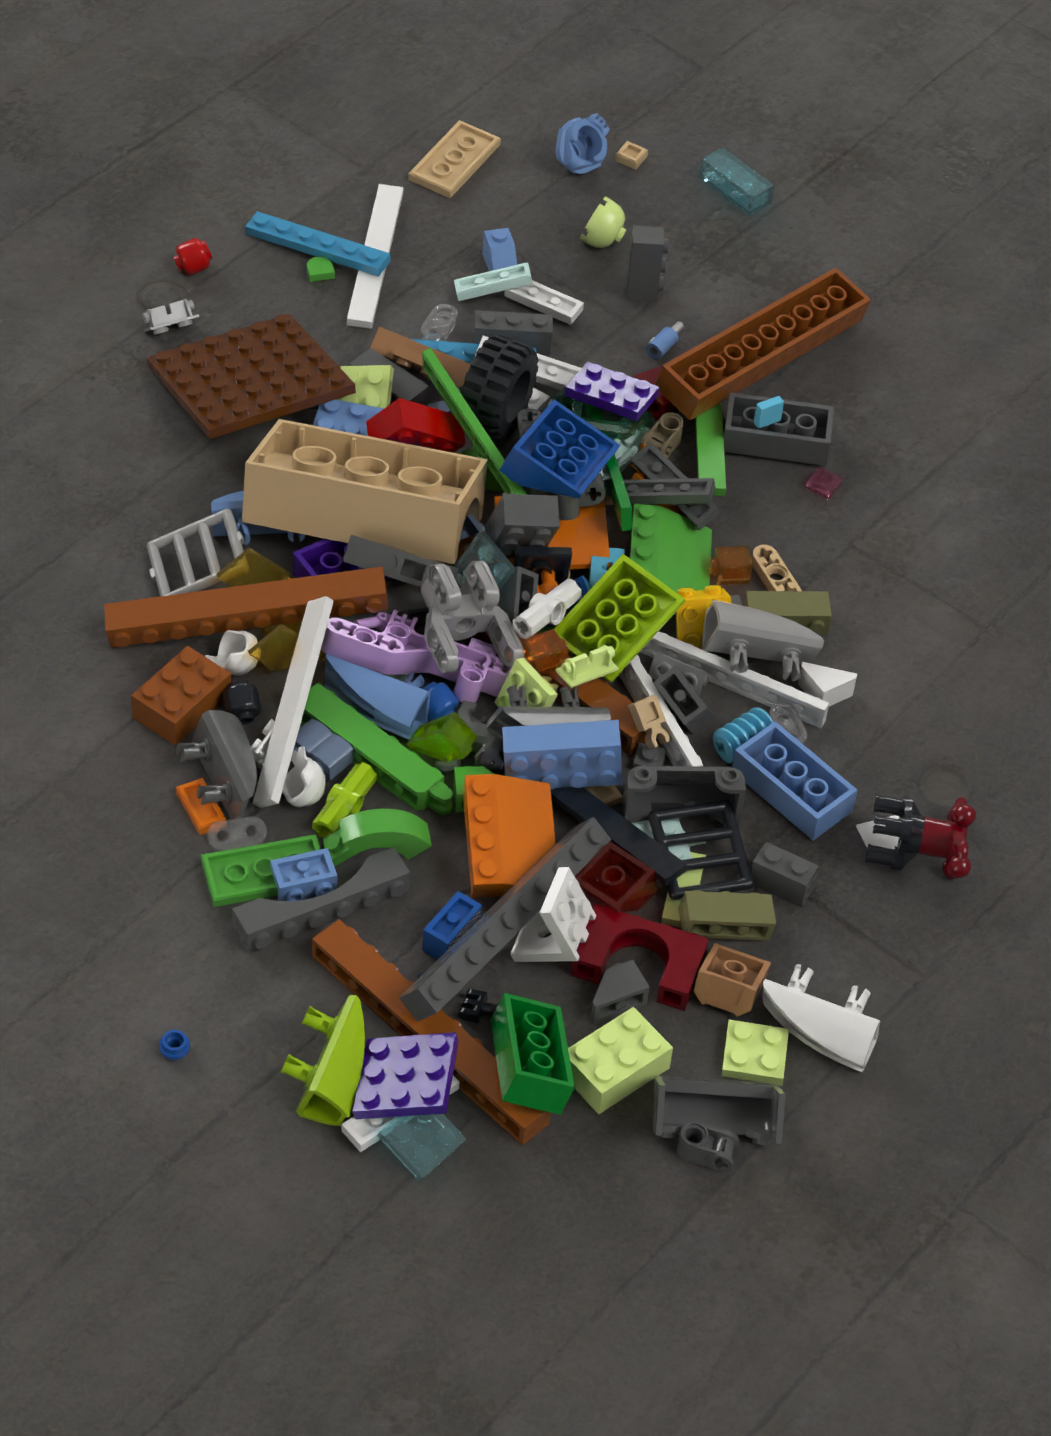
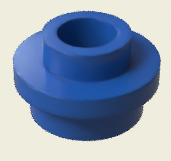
[159,1030,190,1060]

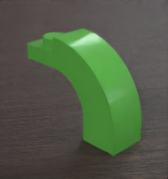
[323,809,432,867]

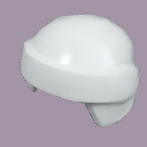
[205,630,260,676]
[282,746,325,807]

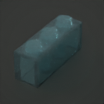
[700,147,774,216]

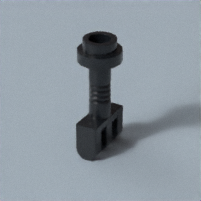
[458,989,498,1023]

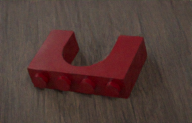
[570,904,709,1011]

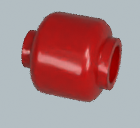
[173,238,213,276]

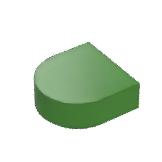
[307,257,335,282]

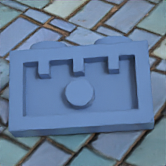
[270,848,337,901]

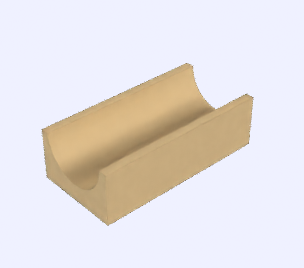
[242,419,488,564]

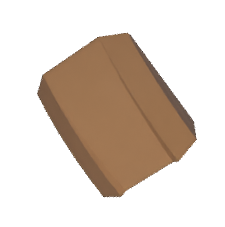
[694,943,771,1017]

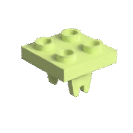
[494,658,559,707]

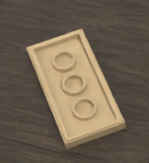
[408,120,501,198]

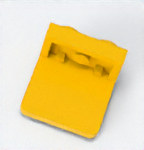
[676,585,731,652]

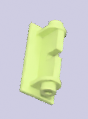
[556,645,619,688]

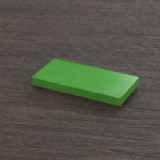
[201,834,321,907]

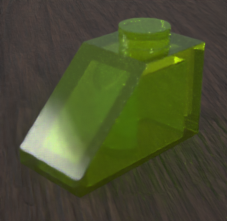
[407,712,477,762]

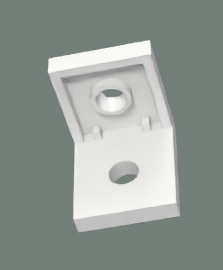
[510,867,596,962]

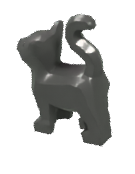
[435,700,504,773]

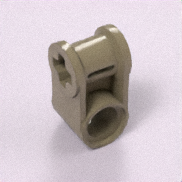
[639,413,683,459]

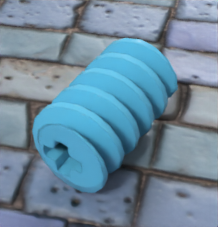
[713,707,773,764]

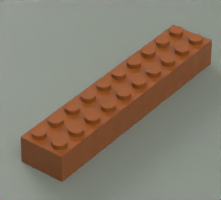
[655,267,871,420]

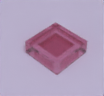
[806,467,843,500]

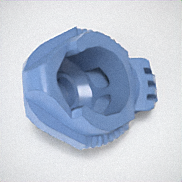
[555,113,610,174]

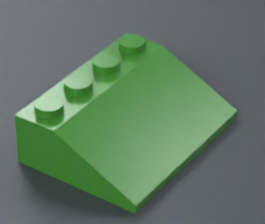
[629,503,712,592]

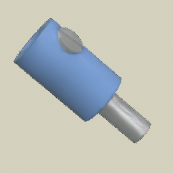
[646,321,684,360]

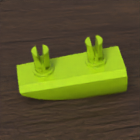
[280,995,365,1126]

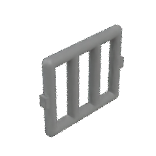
[147,509,248,596]

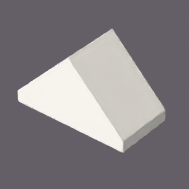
[798,662,857,706]

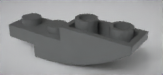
[343,534,459,587]

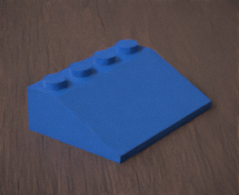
[499,399,620,499]

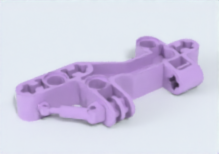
[321,609,512,703]

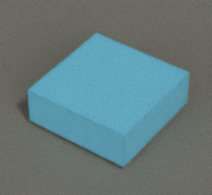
[754,396,784,429]

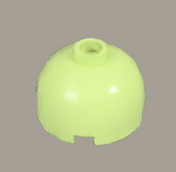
[580,197,626,248]

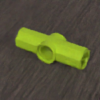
[312,762,377,839]

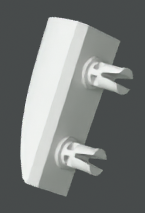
[763,964,880,1072]

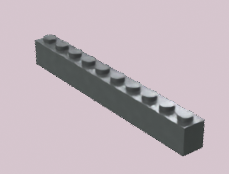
[399,817,611,1022]

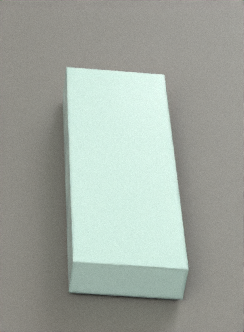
[454,263,533,301]

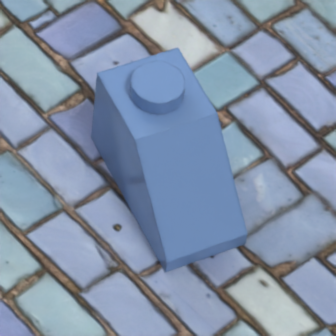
[482,228,517,271]

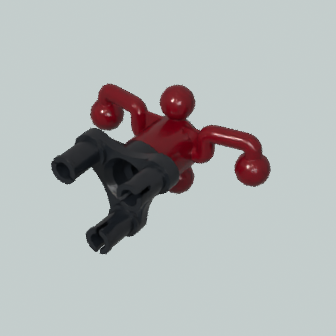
[865,794,976,879]

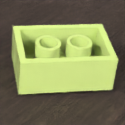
[568,1007,673,1114]

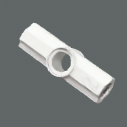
[512,579,582,640]

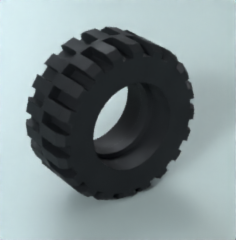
[460,335,539,442]

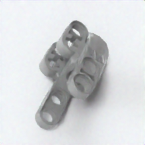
[421,560,524,674]

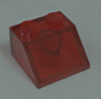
[574,842,657,913]

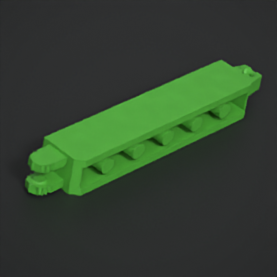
[300,683,454,816]

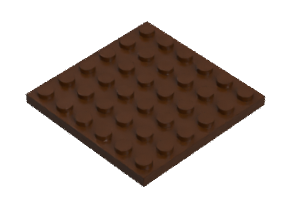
[147,314,356,439]

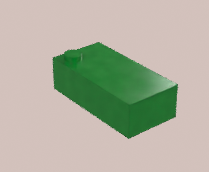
[490,993,575,1115]

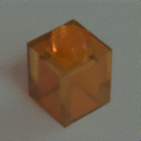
[710,545,752,585]
[523,629,569,675]

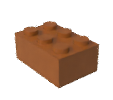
[131,646,231,746]

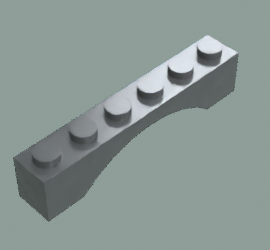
[232,847,410,952]

